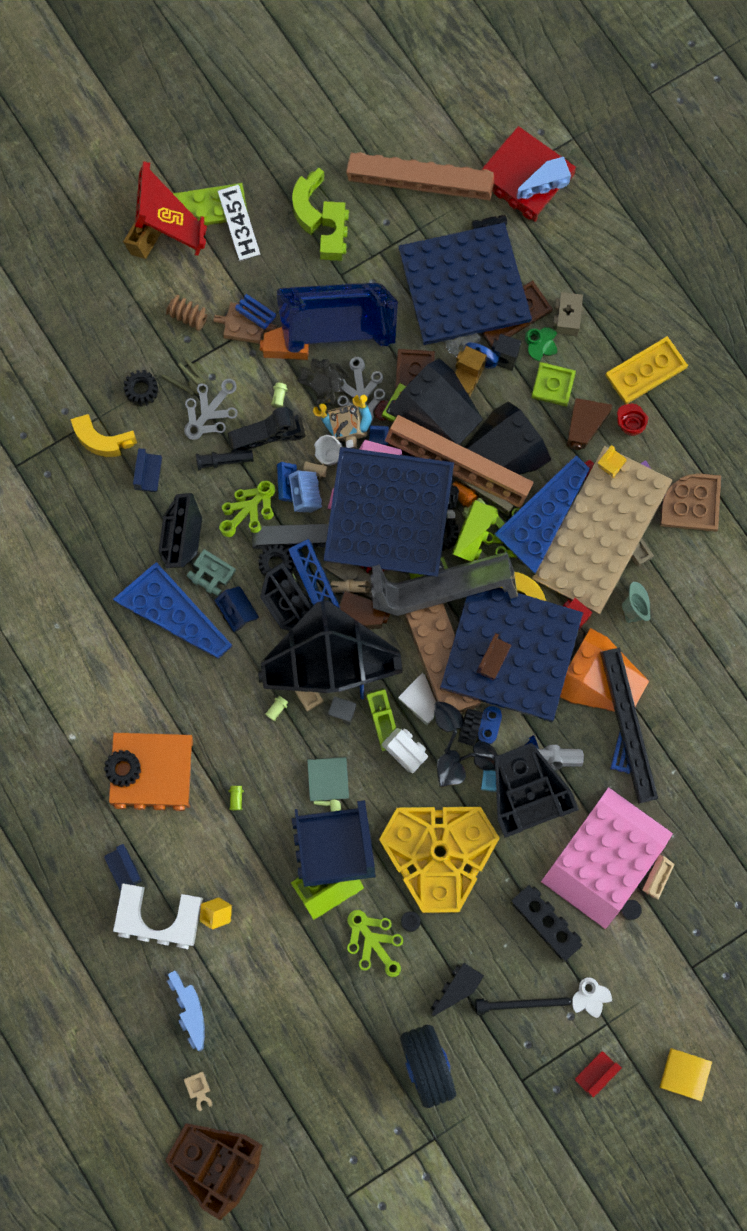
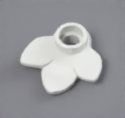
[572,978,612,1018]

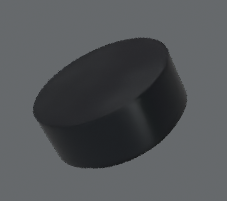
[621,900,642,920]
[401,911,421,932]

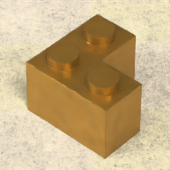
[455,346,487,397]

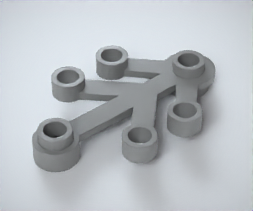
[335,357,386,423]
[184,379,238,440]

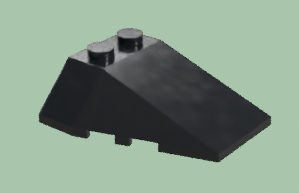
[389,358,483,445]
[465,401,552,475]
[495,743,579,838]

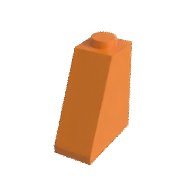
[260,318,310,360]

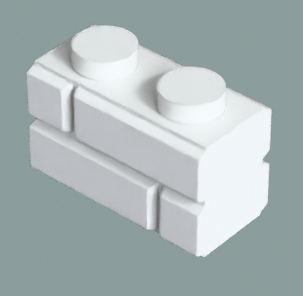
[382,728,428,773]

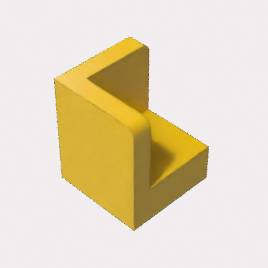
[598,445,627,478]
[200,898,232,930]

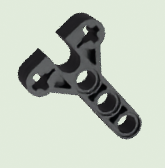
[228,407,306,452]

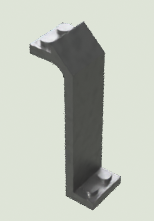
[370,552,518,616]

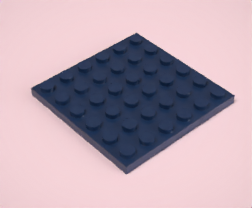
[398,223,532,345]
[324,447,454,577]
[440,587,583,722]

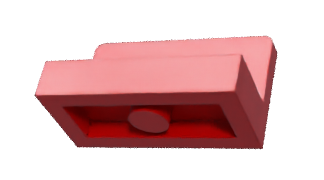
[575,1051,622,1098]

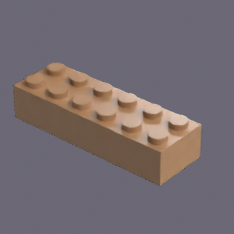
[404,603,481,713]

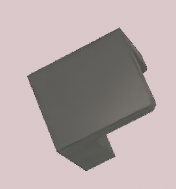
[328,696,356,725]

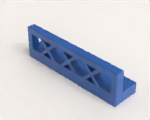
[288,539,340,608]

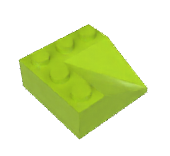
[451,500,498,562]

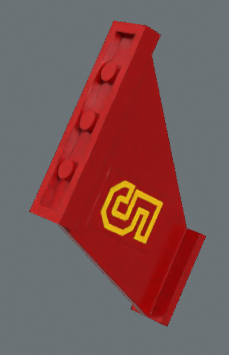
[135,161,207,256]

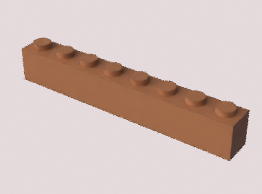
[346,152,494,200]
[385,415,533,508]

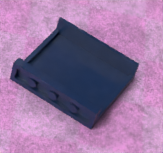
[292,800,376,887]

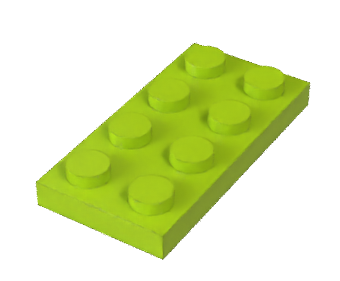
[173,183,247,225]

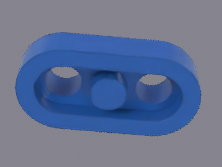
[477,706,502,744]

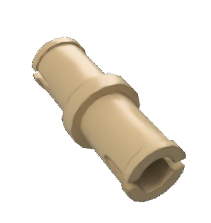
[330,579,370,594]

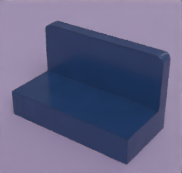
[133,448,162,492]
[214,586,259,632]
[104,844,142,891]

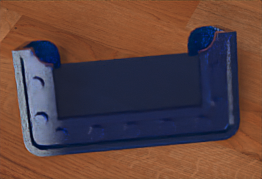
[277,283,398,353]

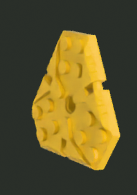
[379,807,499,913]

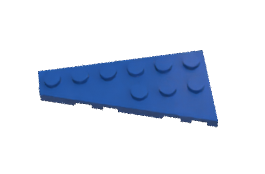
[495,455,590,575]
[113,562,232,659]

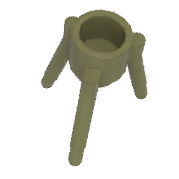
[162,358,208,396]

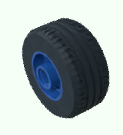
[400,1024,456,1108]

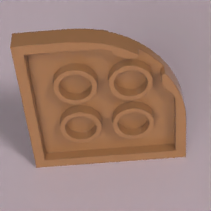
[660,474,721,532]

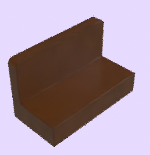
[477,633,511,681]

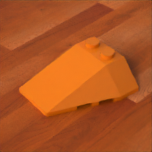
[560,628,649,712]

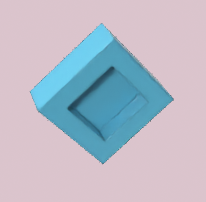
[481,770,496,792]

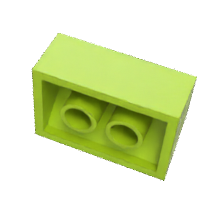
[291,878,364,920]

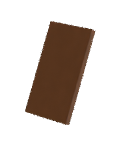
[481,280,553,348]

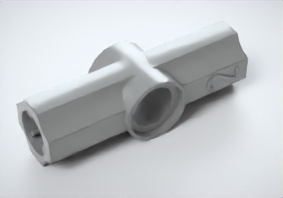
[537,745,584,770]

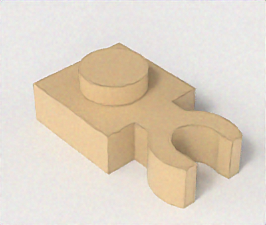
[184,1072,212,1111]

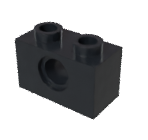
[491,334,521,371]

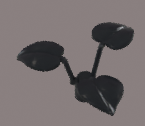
[434,702,498,788]

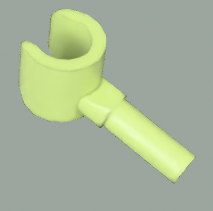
[314,800,341,812]

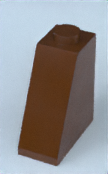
[566,398,612,450]
[339,591,390,629]

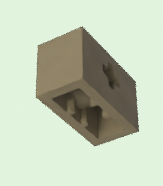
[553,292,583,336]

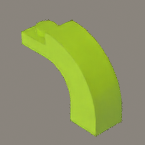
[292,167,324,235]

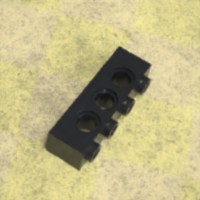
[510,885,583,963]

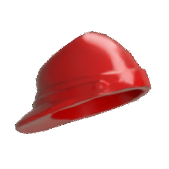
[617,403,649,436]

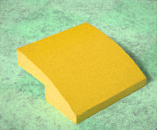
[660,1048,712,1101]

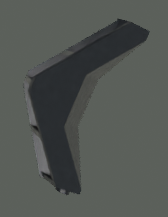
[258,601,403,693]

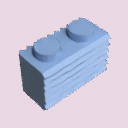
[289,470,322,513]

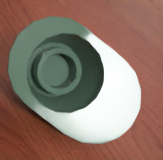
[622,582,650,623]

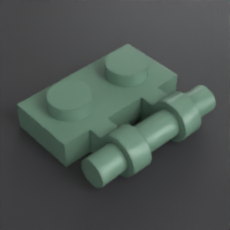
[186,549,236,596]

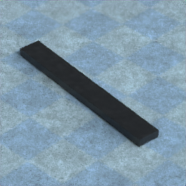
[600,647,658,804]

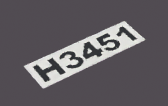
[218,185,260,261]

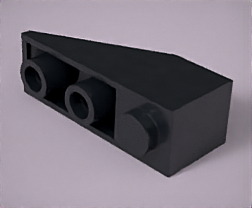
[430,963,484,1017]

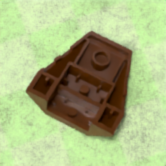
[165,1123,262,1220]

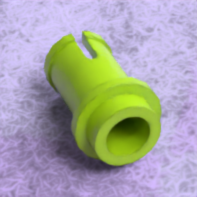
[228,786,244,810]

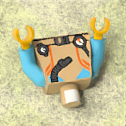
[313,395,372,449]

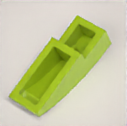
[365,688,396,751]

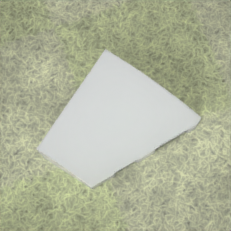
[398,673,436,725]

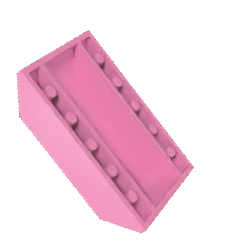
[541,787,673,929]

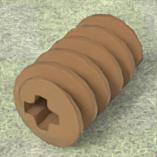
[166,295,207,331]

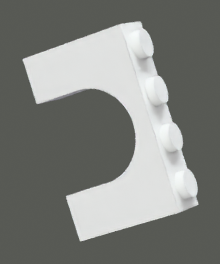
[113,884,203,949]

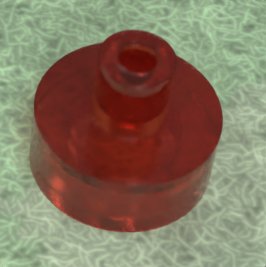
[374,400,389,420]

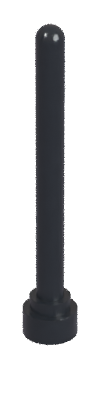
[475,997,572,1015]

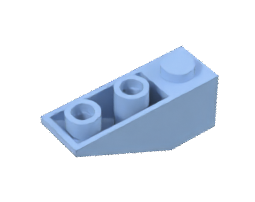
[517,157,571,199]

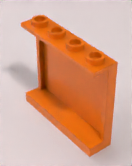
[109,733,193,811]

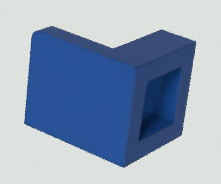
[369,426,389,446]

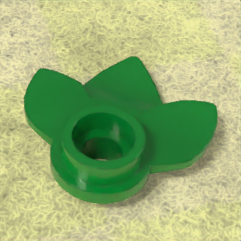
[525,327,558,361]

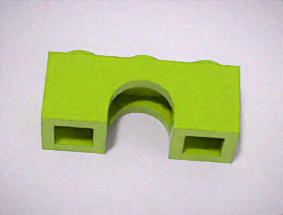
[320,201,349,261]

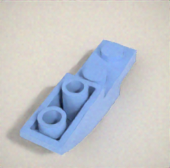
[167,971,205,1051]

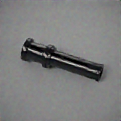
[196,450,254,471]

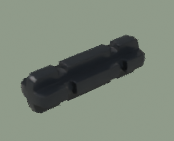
[472,215,507,229]

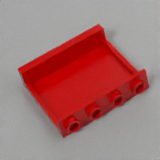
[481,126,576,222]

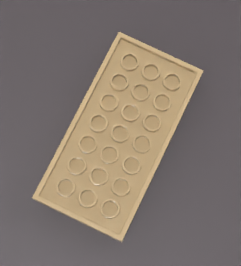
[532,446,672,614]

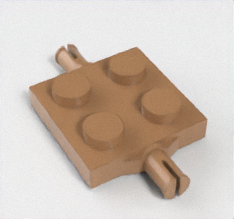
[214,302,277,344]

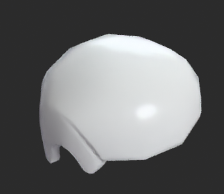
[314,435,342,466]

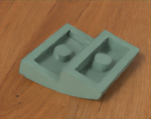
[307,757,349,801]

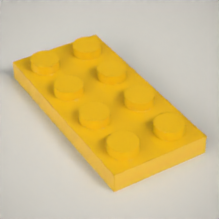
[605,336,688,404]

